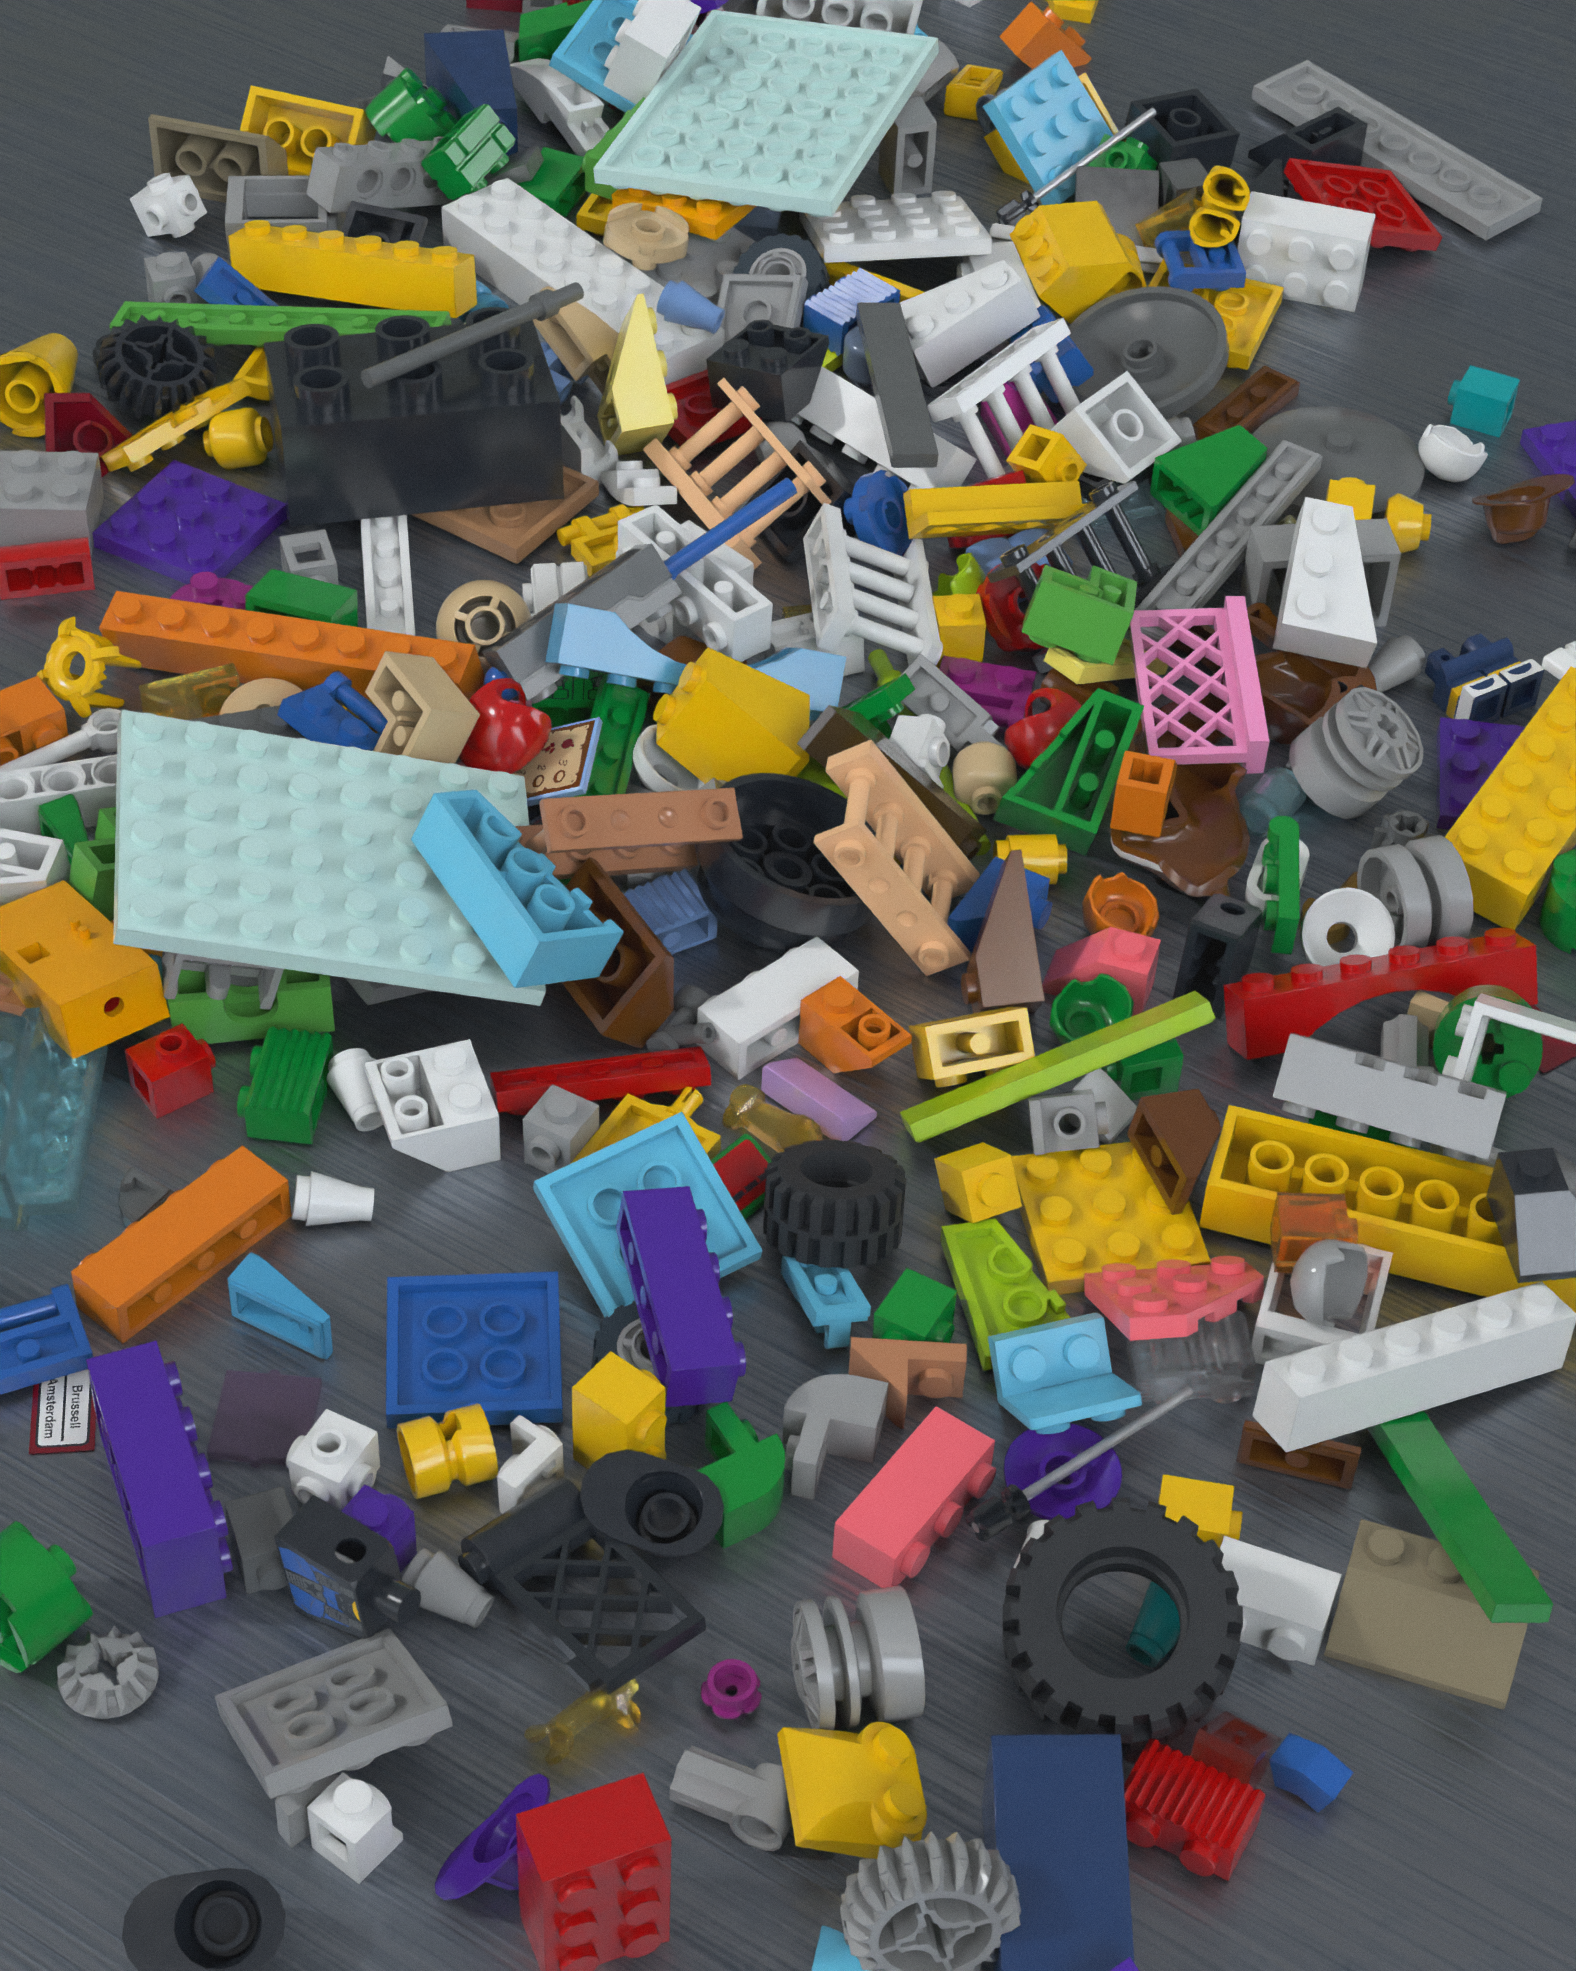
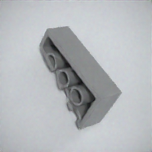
[1272,1033,1507,1163]

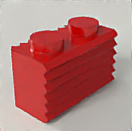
[1124,1738,1266,1881]

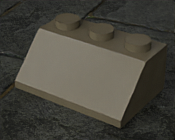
[148,114,288,203]
[1324,1519,1540,1710]

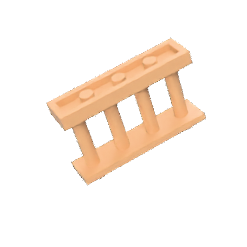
[643,378,831,570]
[814,740,980,976]

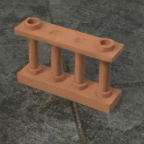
[515,788,743,879]

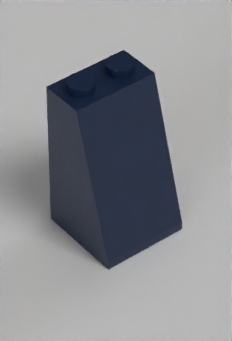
[424,29,518,156]
[981,1734,1135,1971]

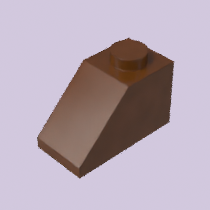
[1127,1088,1222,1215]

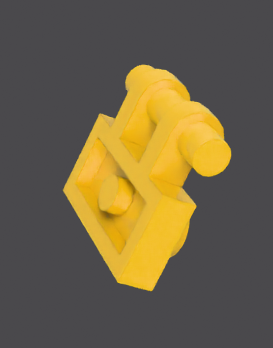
[557,504,644,577]

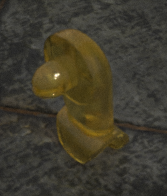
[722,1084,823,1153]
[524,1678,642,1766]

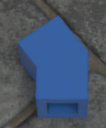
[1269,1732,1354,1813]

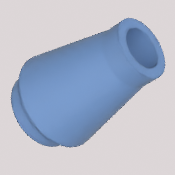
[657,280,725,334]

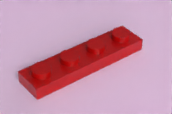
[490,1046,711,1115]

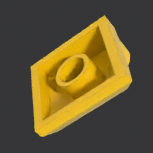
[777,1722,927,1859]

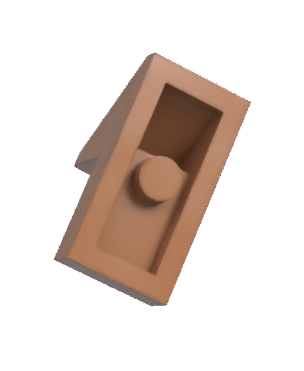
[848,1337,967,1429]

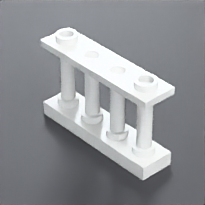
[927,318,1080,479]
[803,503,943,667]

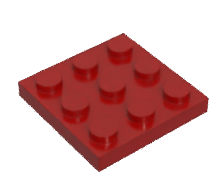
[1283,158,1443,252]

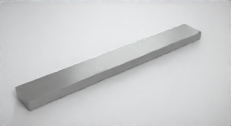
[1124,440,1323,649]

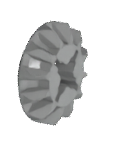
[57,1625,159,1719]

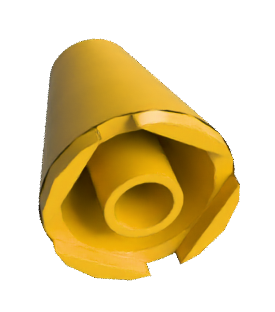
[0,333,78,438]

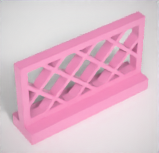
[1128,596,1269,774]

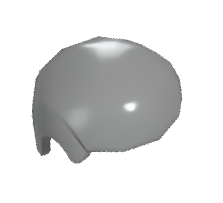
[1290,1239,1368,1328]

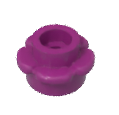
[701,1659,762,1720]

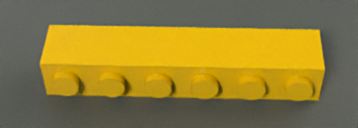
[228,220,477,318]

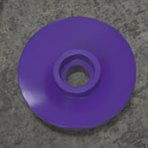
[1003,1423,1122,1520]

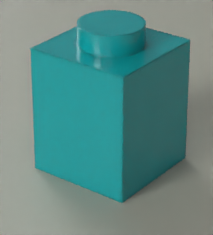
[1447,365,1520,438]

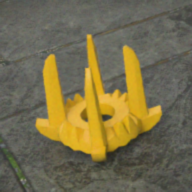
[36,616,142,718]

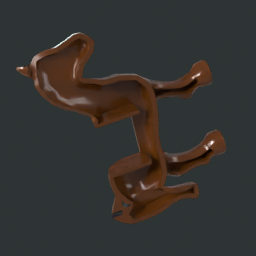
[1039,602,1377,897]

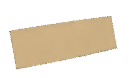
[533,286,619,395]

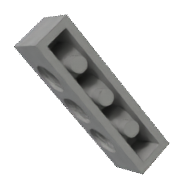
[306,137,463,213]

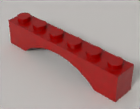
[1224,928,1538,1060]

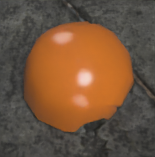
[1082,872,1159,937]

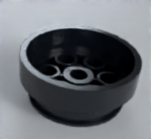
[696,773,876,953]

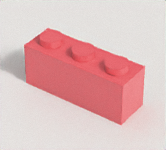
[832,1406,996,1588]

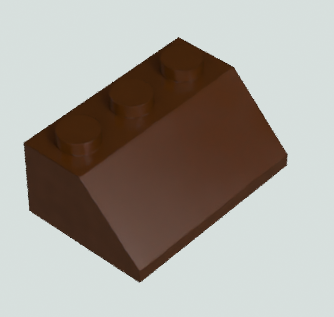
[562,857,674,1049]

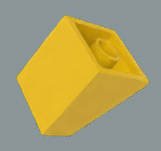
[653,647,810,784]

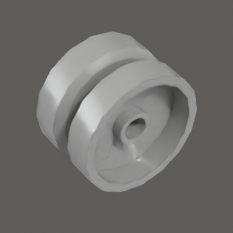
[1357,835,1473,948]

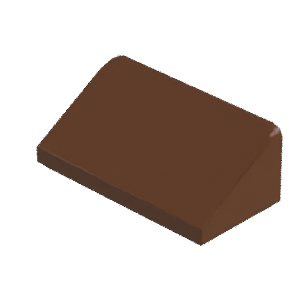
[1236,1420,1361,1489]

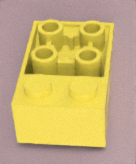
[597,293,678,456]

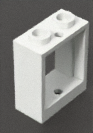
[1248,1225,1393,1365]

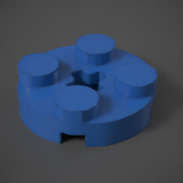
[844,470,913,557]

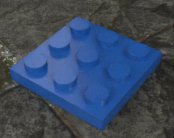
[386,1271,563,1429]

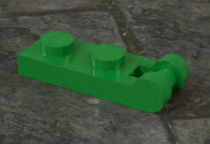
[1261,816,1300,955]

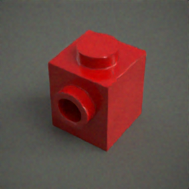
[125,1023,216,1119]

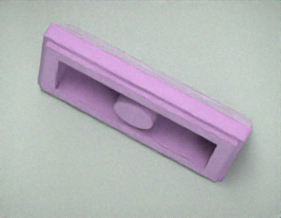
[761,1057,877,1141]

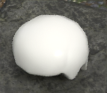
[1418,424,1488,483]

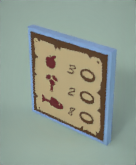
[514,717,603,807]

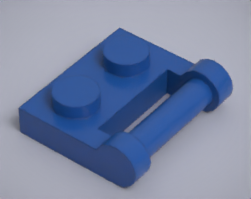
[1154,230,1246,292]
[277,671,388,751]
[0,1283,93,1395]

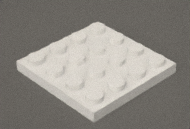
[799,191,992,263]

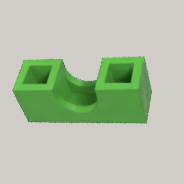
[168,969,335,1044]

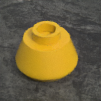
[1384,493,1432,553]

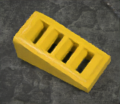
[944,64,1003,121]

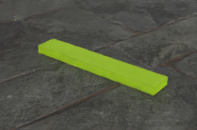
[899,991,1215,1143]

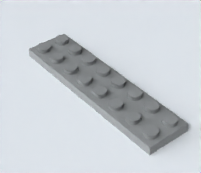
[1251,60,1543,240]

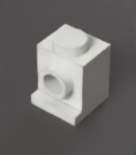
[889,714,950,789]
[307,1772,403,1884]

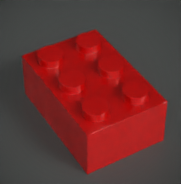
[516,1772,672,1971]

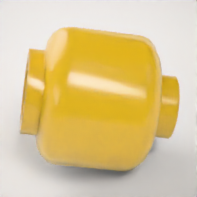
[203,407,274,470]

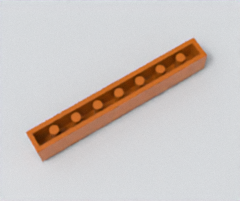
[99,591,485,701]

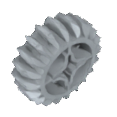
[840,1831,1021,1971]

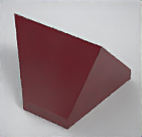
[44,393,133,477]

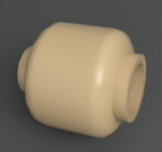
[952,741,1017,815]

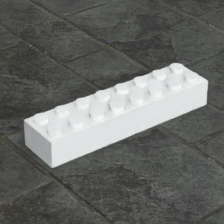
[441,178,725,385]

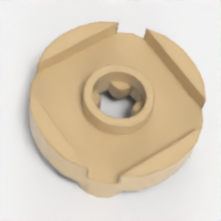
[603,203,689,271]

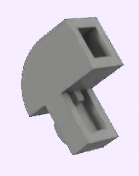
[782,1374,889,1500]

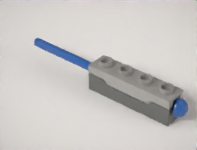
[482,478,797,704]

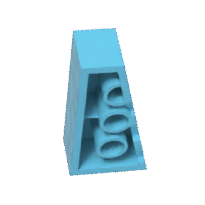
[411,790,624,988]

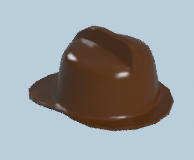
[1472,474,1575,544]

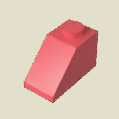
[1042,927,1161,1016]

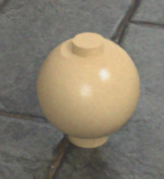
[436,580,532,675]

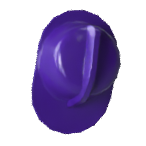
[435,1773,551,1900]

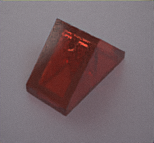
[1191,1711,1282,1789]

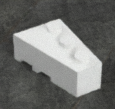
[1273,497,1377,668]

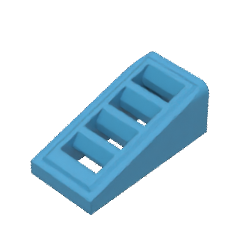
[227,1252,333,1360]

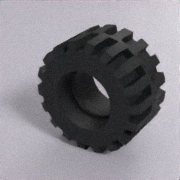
[763,1139,907,1269]

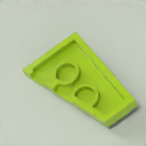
[940,1218,1071,1371]

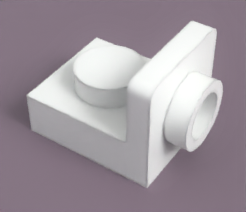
[497,1415,564,1514]

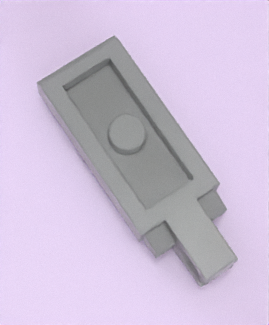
[901,654,1005,753]

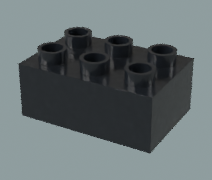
[264,307,564,527]

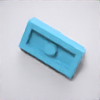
[781,1255,871,1349]

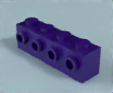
[616,1186,746,1407]

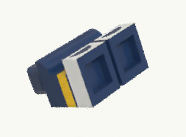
[1425,633,1545,723]

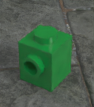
[872,1268,957,1343]

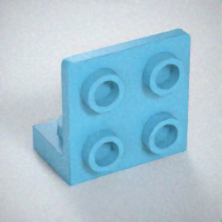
[988,1312,1142,1434]

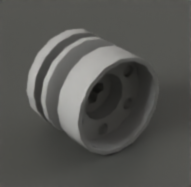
[1289,687,1424,819]
[791,1585,926,1730]

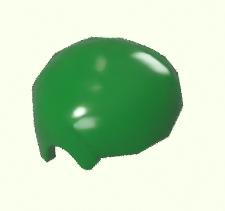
[1049,973,1134,1045]

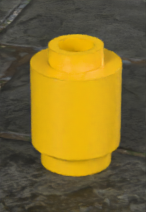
[993,834,1067,885]

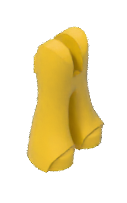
[1189,165,1250,247]

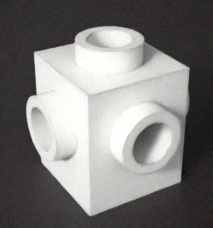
[130,173,207,238]
[286,1409,380,1511]

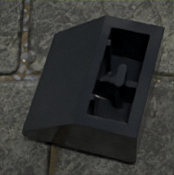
[1248,106,1368,187]
[706,320,829,423]

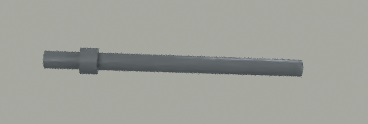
[361,282,584,388]

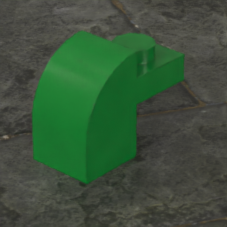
[697,1402,785,1549]

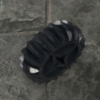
[97,314,218,421]

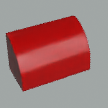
[0,537,95,600]

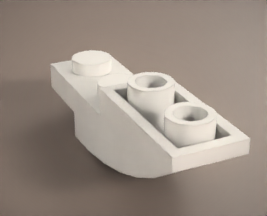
[510,58,609,157]

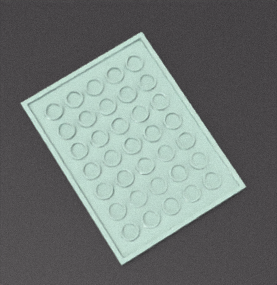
[593,10,939,217]
[113,710,546,1006]

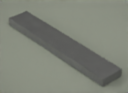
[856,303,939,468]

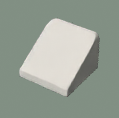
[1064,1068,1137,1144]

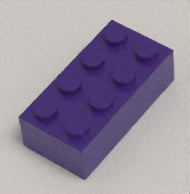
[86,1340,233,1618]

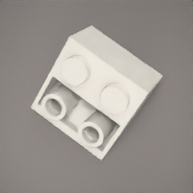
[364,1039,501,1172]

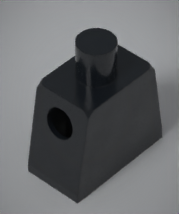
[1172,894,1263,1019]

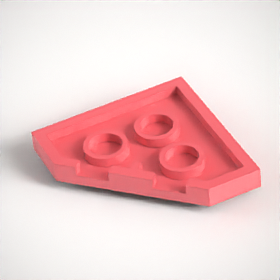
[1084,1256,1264,1341]

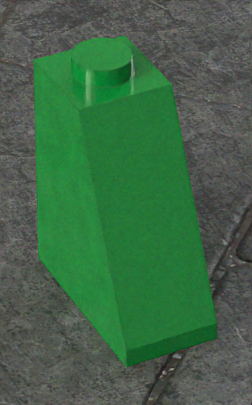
[1150,424,1268,536]

